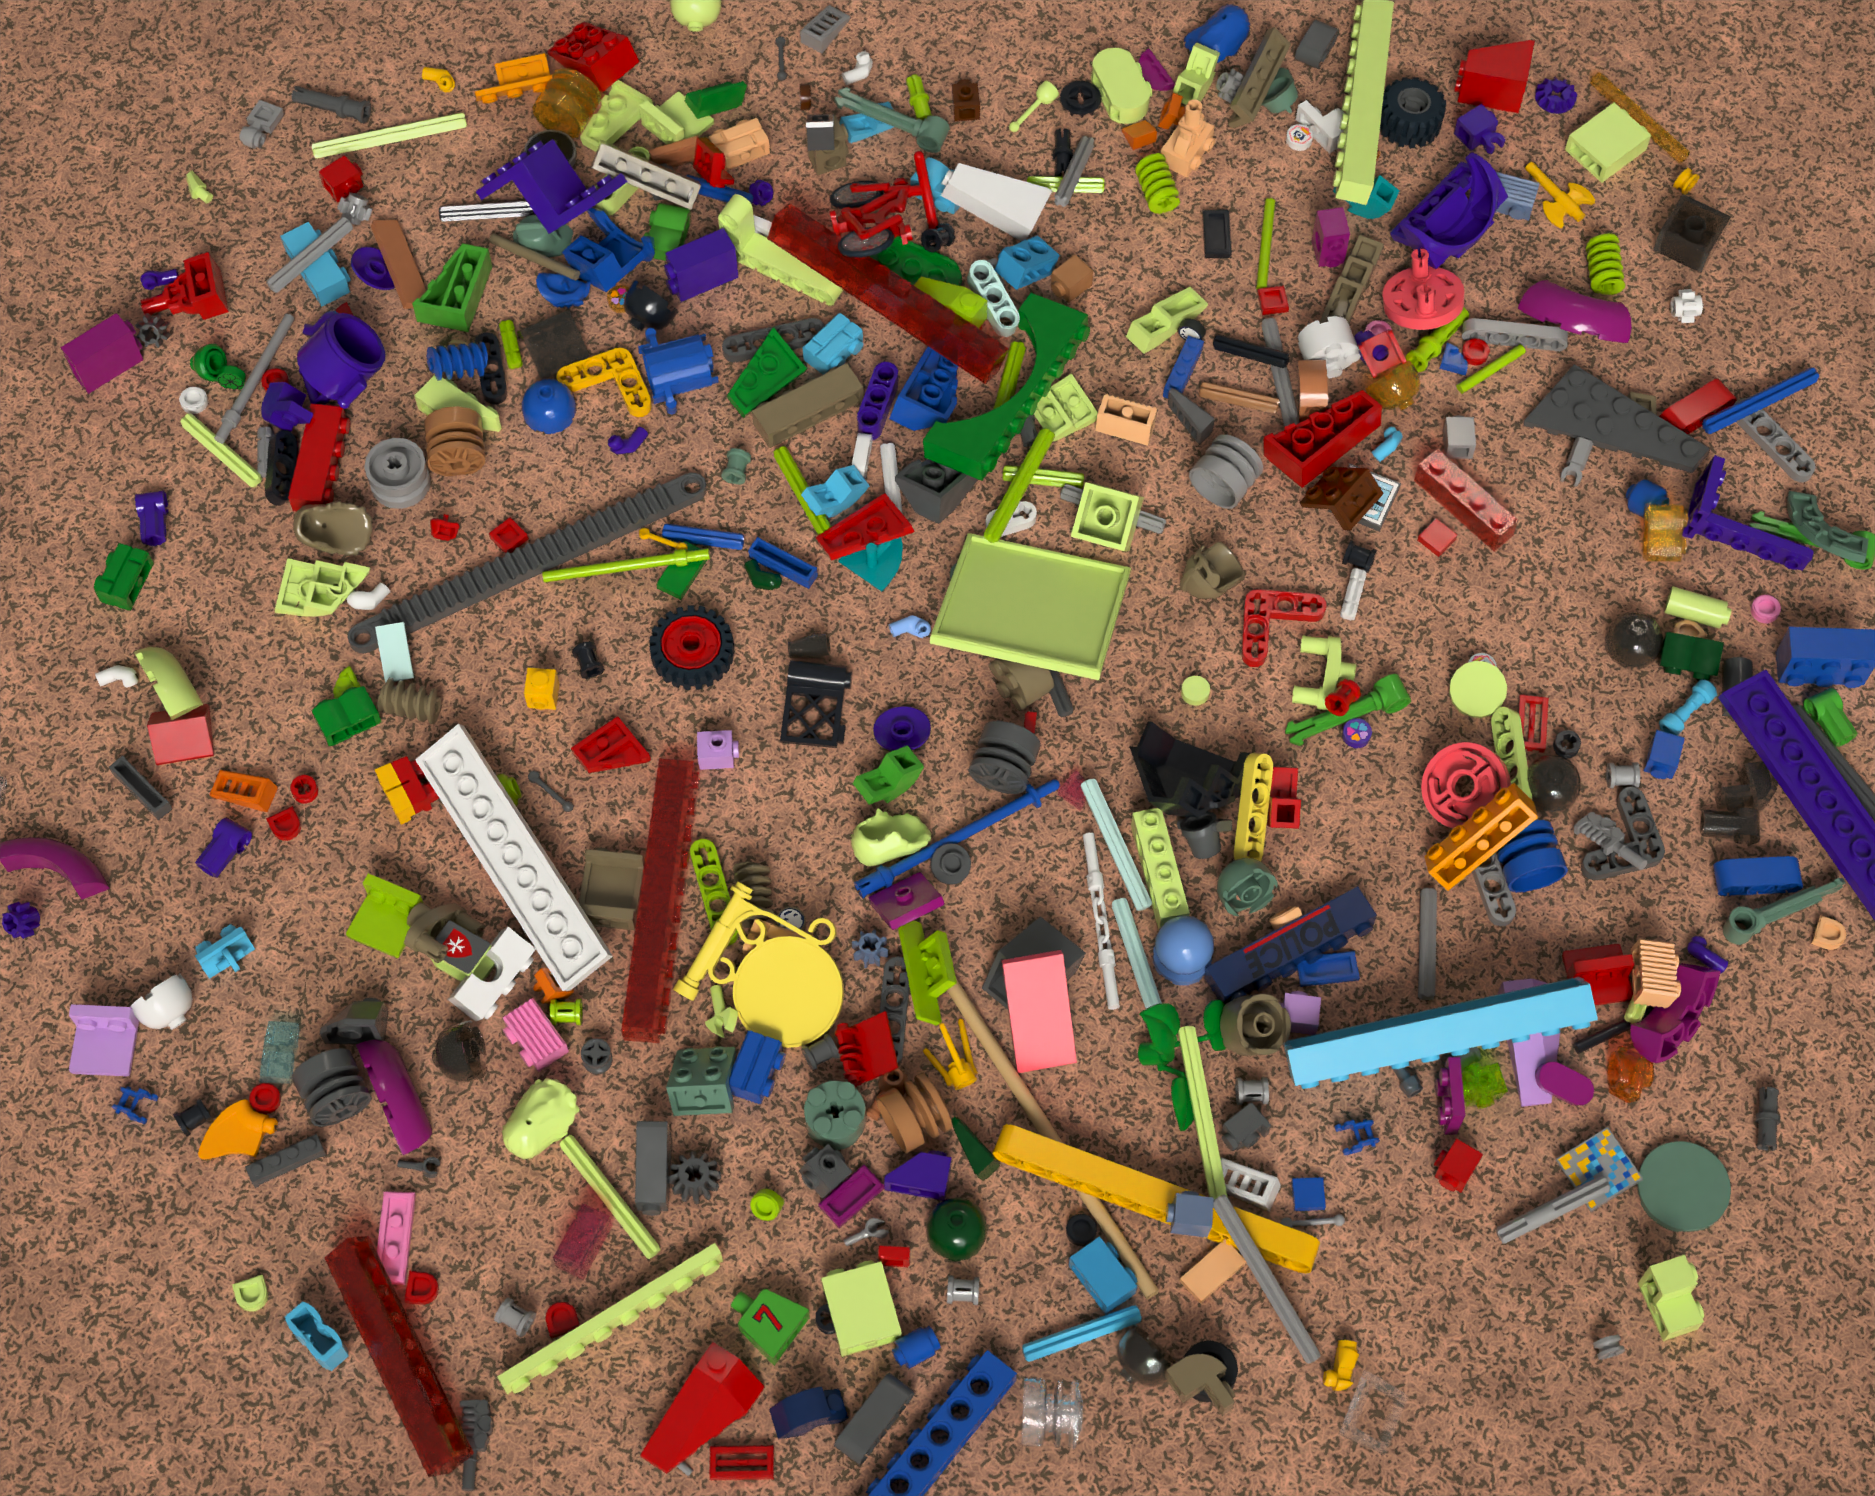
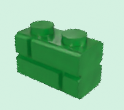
[94,543,154,611]

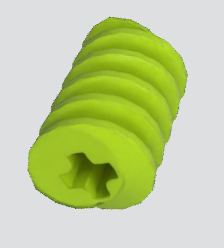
[1135,153,1180,214]
[1585,233,1625,295]

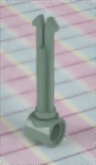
[834,87,950,153]
[1723,878,1846,945]

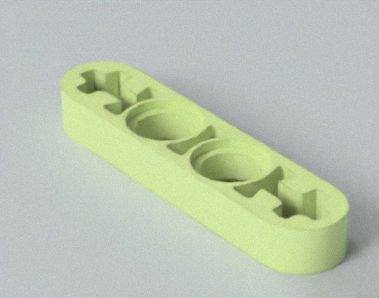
[1491,707,1532,800]

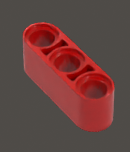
[1659,378,1737,434]

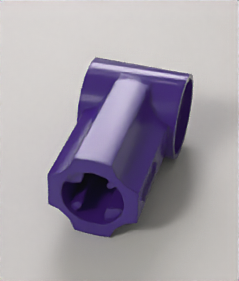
[135,490,168,546]
[195,817,252,878]

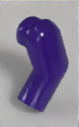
[140,269,179,290]
[608,427,648,455]
[1687,936,1728,974]

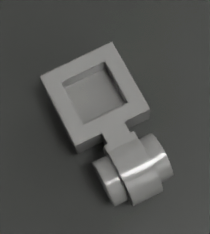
[239,100,284,149]

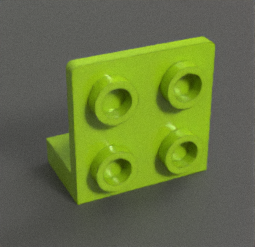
[346,873,424,958]

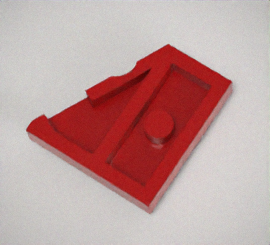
[571,716,651,773]

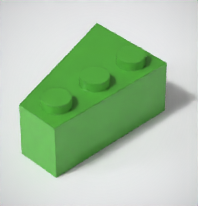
[412,243,492,332]

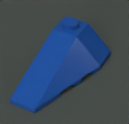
[889,334,960,431]

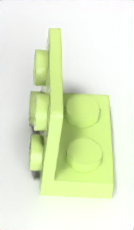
[639,92,714,145]

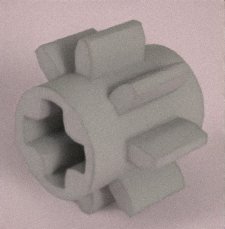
[1216,69,1245,103]
[337,193,373,225]

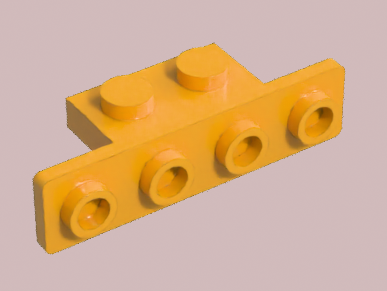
[475,53,578,104]

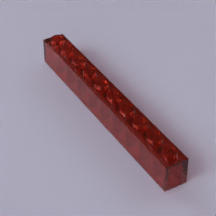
[767,203,1009,384]
[621,758,700,1043]

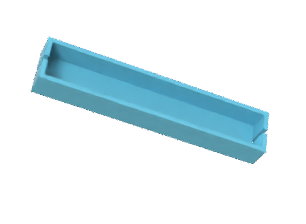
[1283,977,1598,1089]

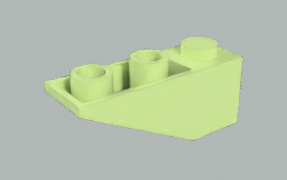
[414,375,502,432]

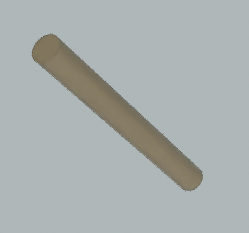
[489,233,580,281]

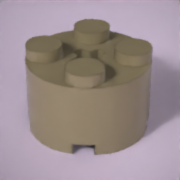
[989,658,1054,711]
[1220,994,1291,1057]

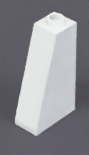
[941,163,1052,241]

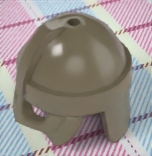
[1179,542,1245,599]

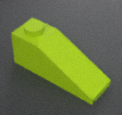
[906,277,988,337]

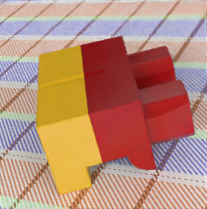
[374,756,439,825]

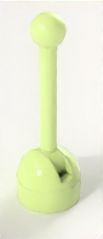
[1009,81,1059,132]

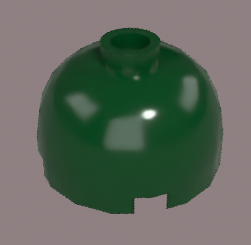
[926,1197,988,1261]

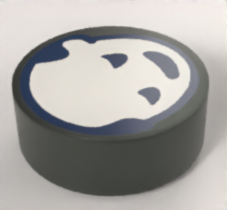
[1178,319,1206,340]

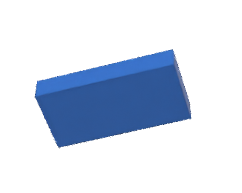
[1297,951,1360,987]

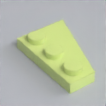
[580,80,653,152]

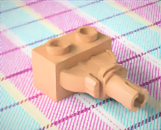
[1161,99,1216,177]

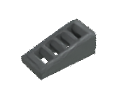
[1167,388,1215,445]

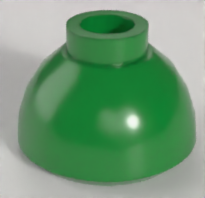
[190,344,227,382]

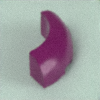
[1518,280,1632,343]
[0,837,110,900]
[1631,963,1721,1063]
[356,1040,432,1155]

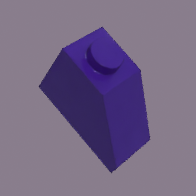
[884,1150,952,1201]

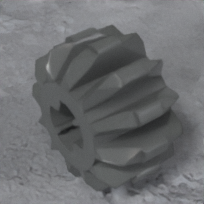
[669,1150,721,1205]

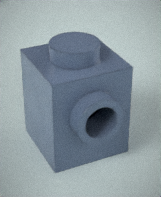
[1166,1191,1214,1238]

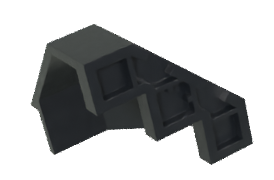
[1129,721,1260,818]

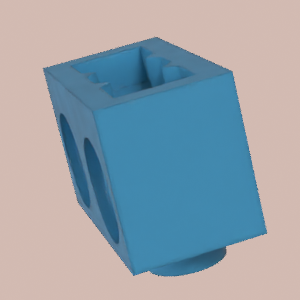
[994,236,1060,290]

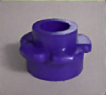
[749,180,773,206]

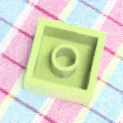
[1071,482,1144,551]

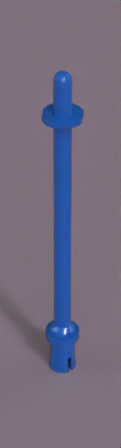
[854,779,1060,899]

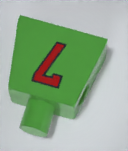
[731,1289,810,1366]

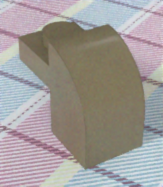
[1165,1354,1235,1416]

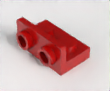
[693,137,735,188]

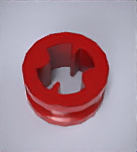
[290,775,319,804]

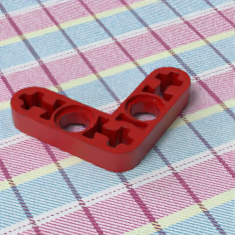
[1241,589,1327,667]

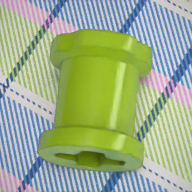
[550,999,583,1026]

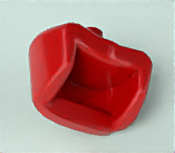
[430,514,460,541]

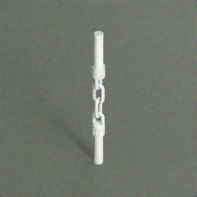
[1083,833,1120,1010]

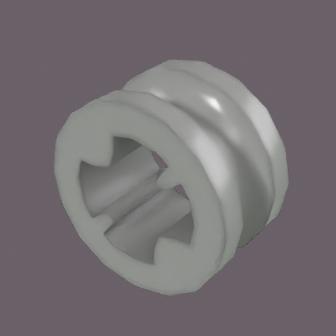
[1593,1335,1625,1360]

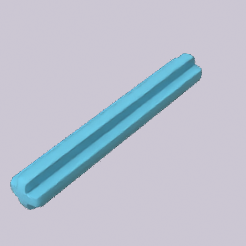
[1022,1305,1142,1362]

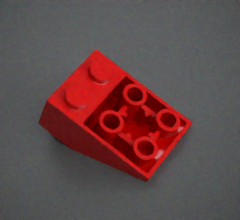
[547,22,640,92]

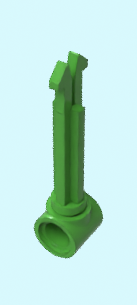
[1749,511,1875,570]
[1285,674,1411,746]

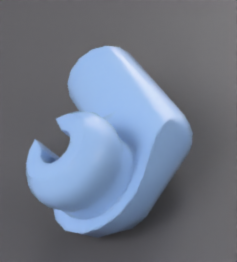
[888,615,931,638]

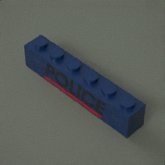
[1204,886,1377,1004]

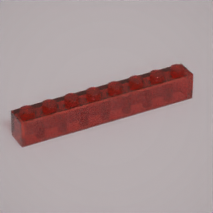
[325,1236,474,1477]

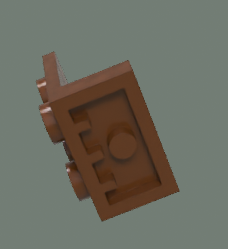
[1299,467,1384,531]

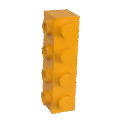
[1424,783,1538,891]

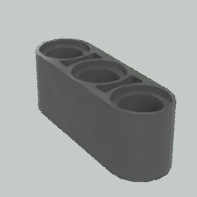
[834,1373,915,1465]

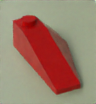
[640,1342,765,1474]

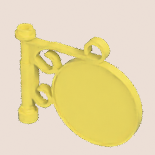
[673,881,844,1048]

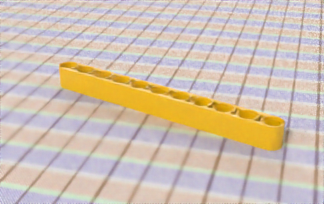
[992,1124,1320,1274]

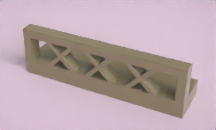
[1228,27,1291,128]

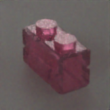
[553,1203,613,1280]

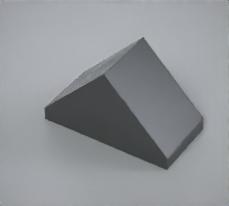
[806,114,835,151]

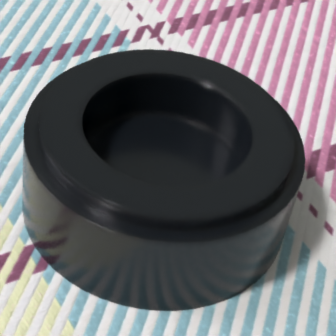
[1066,1214,1097,1246]

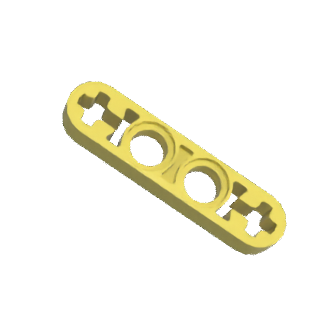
[1234,753,1273,861]

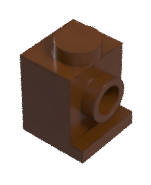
[952,79,980,121]

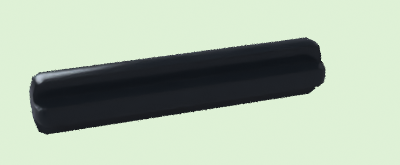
[1213,334,1290,368]

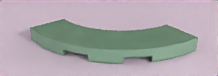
[1786,491,1869,563]

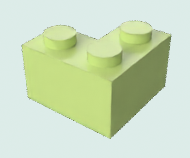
[1638,1255,1704,1341]

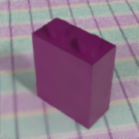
[60,313,143,394]

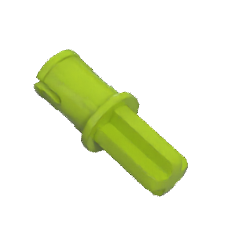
[906,74,932,121]

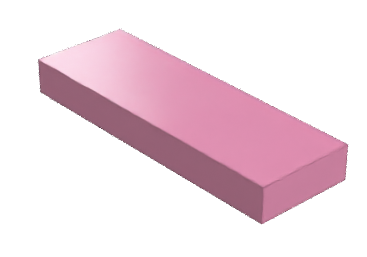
[373,1191,416,1285]

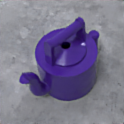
[297,311,385,409]

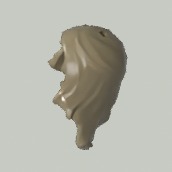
[293,501,373,556]

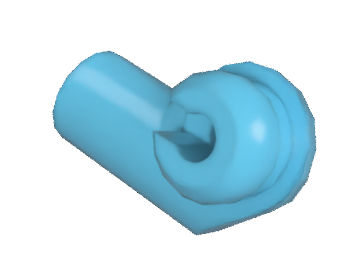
[1371,426,1403,462]

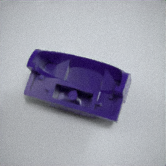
[1390,152,1508,269]

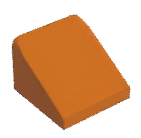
[1122,120,1157,150]

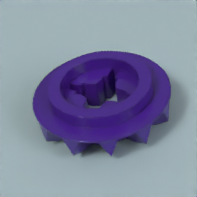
[1535,76,1578,114]

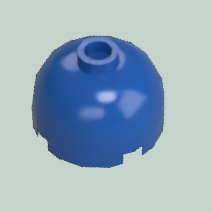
[521,379,577,434]

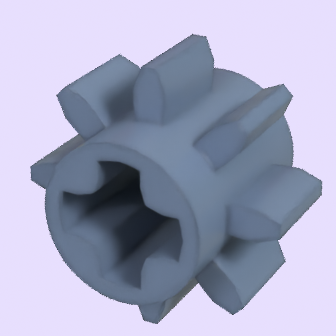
[852,930,888,968]

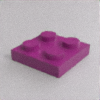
[1435,1057,1465,1135]

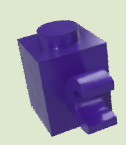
[1454,104,1505,154]

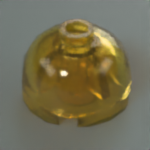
[1365,360,1421,411]

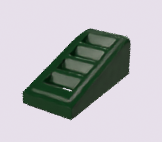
[951,1116,1001,1181]

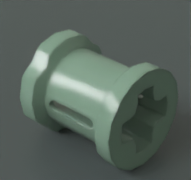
[721,448,751,485]

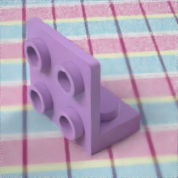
[69,1004,139,1076]

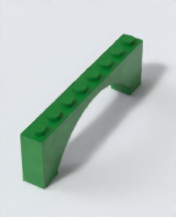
[923,293,1090,481]

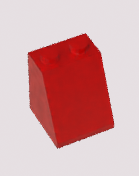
[1454,40,1535,114]

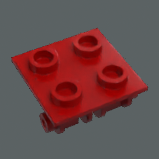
[835,1011,899,1087]

